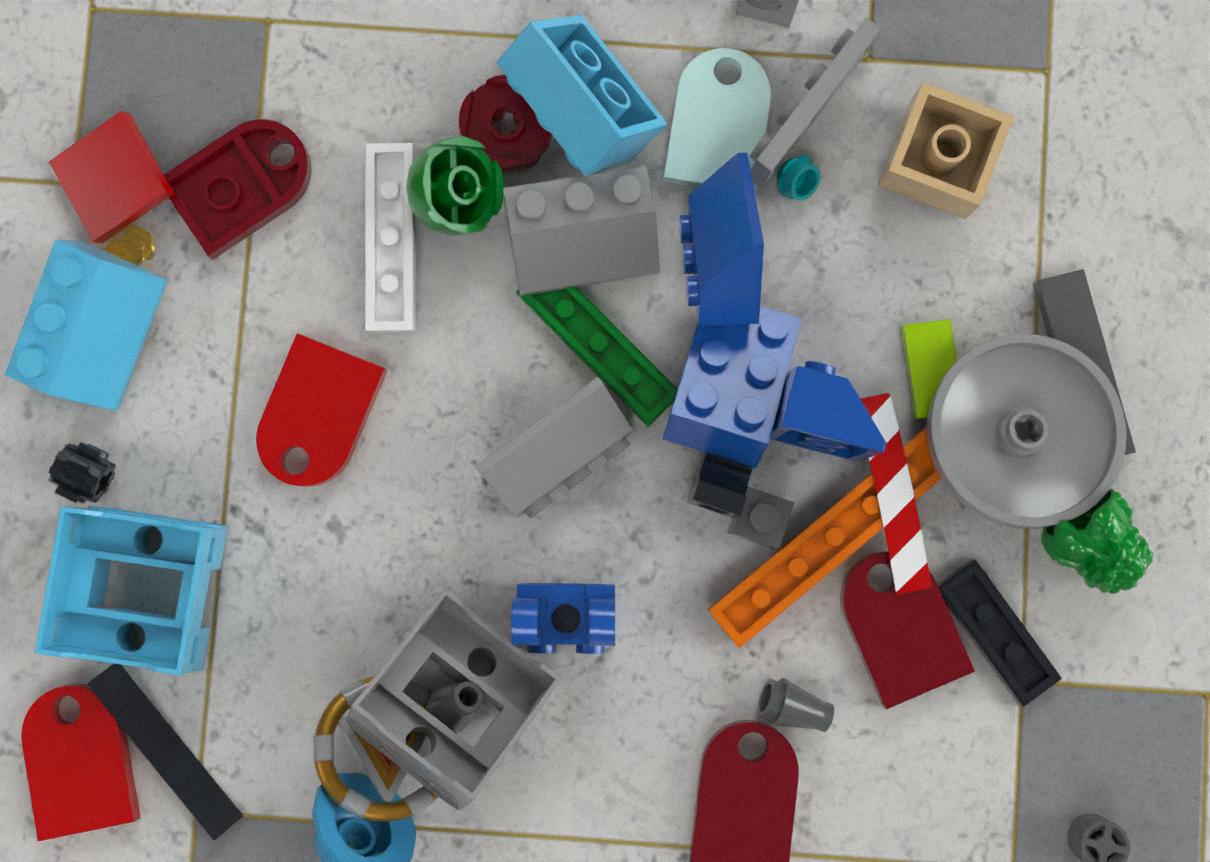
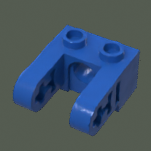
[511,583,615,654]

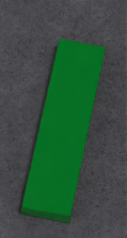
[516,287,677,428]

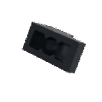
[687,452,753,518]

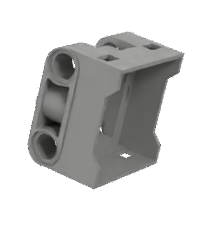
[345,588,562,810]

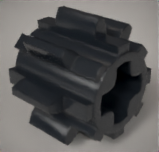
[48,442,116,504]

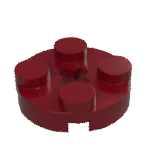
[459,75,553,172]

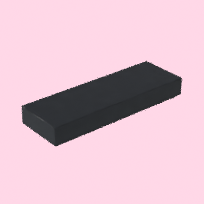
[937,559,1062,707]

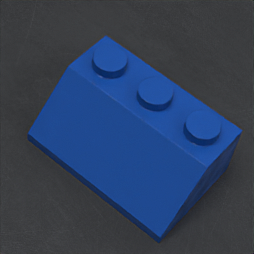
[679,152,764,326]
[770,361,886,462]

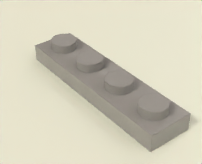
[749,18,881,188]

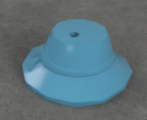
[312,773,417,862]

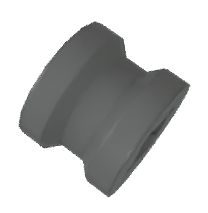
[1068,814,1130,862]

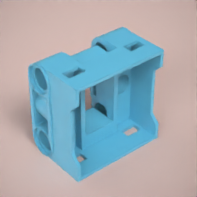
[34,506,228,675]

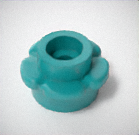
[777,154,821,201]

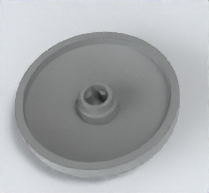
[926,334,1127,529]

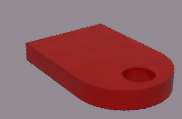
[256,333,388,487]
[21,684,141,842]

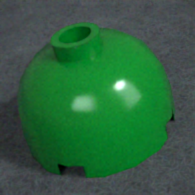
[406,136,505,236]

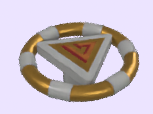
[314,676,457,822]

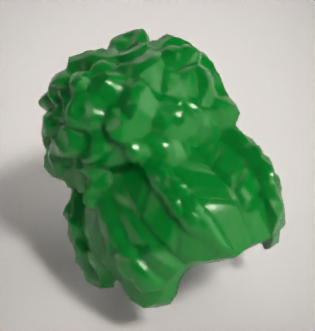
[1041,489,1153,594]

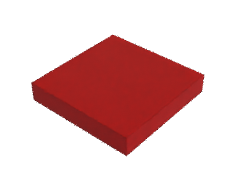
[49,111,174,244]

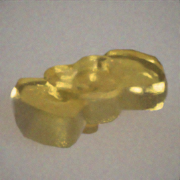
[97,224,156,266]

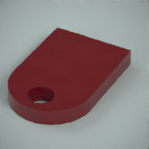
[164,119,312,260]
[840,552,975,710]
[689,720,799,862]

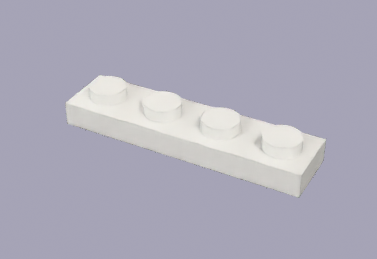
[365,143,416,334]

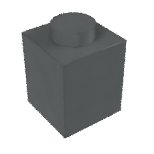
[727,487,795,549]

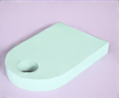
[663,48,771,195]

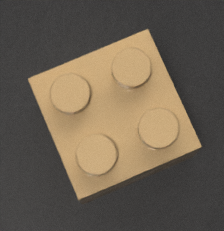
[877,82,1014,219]

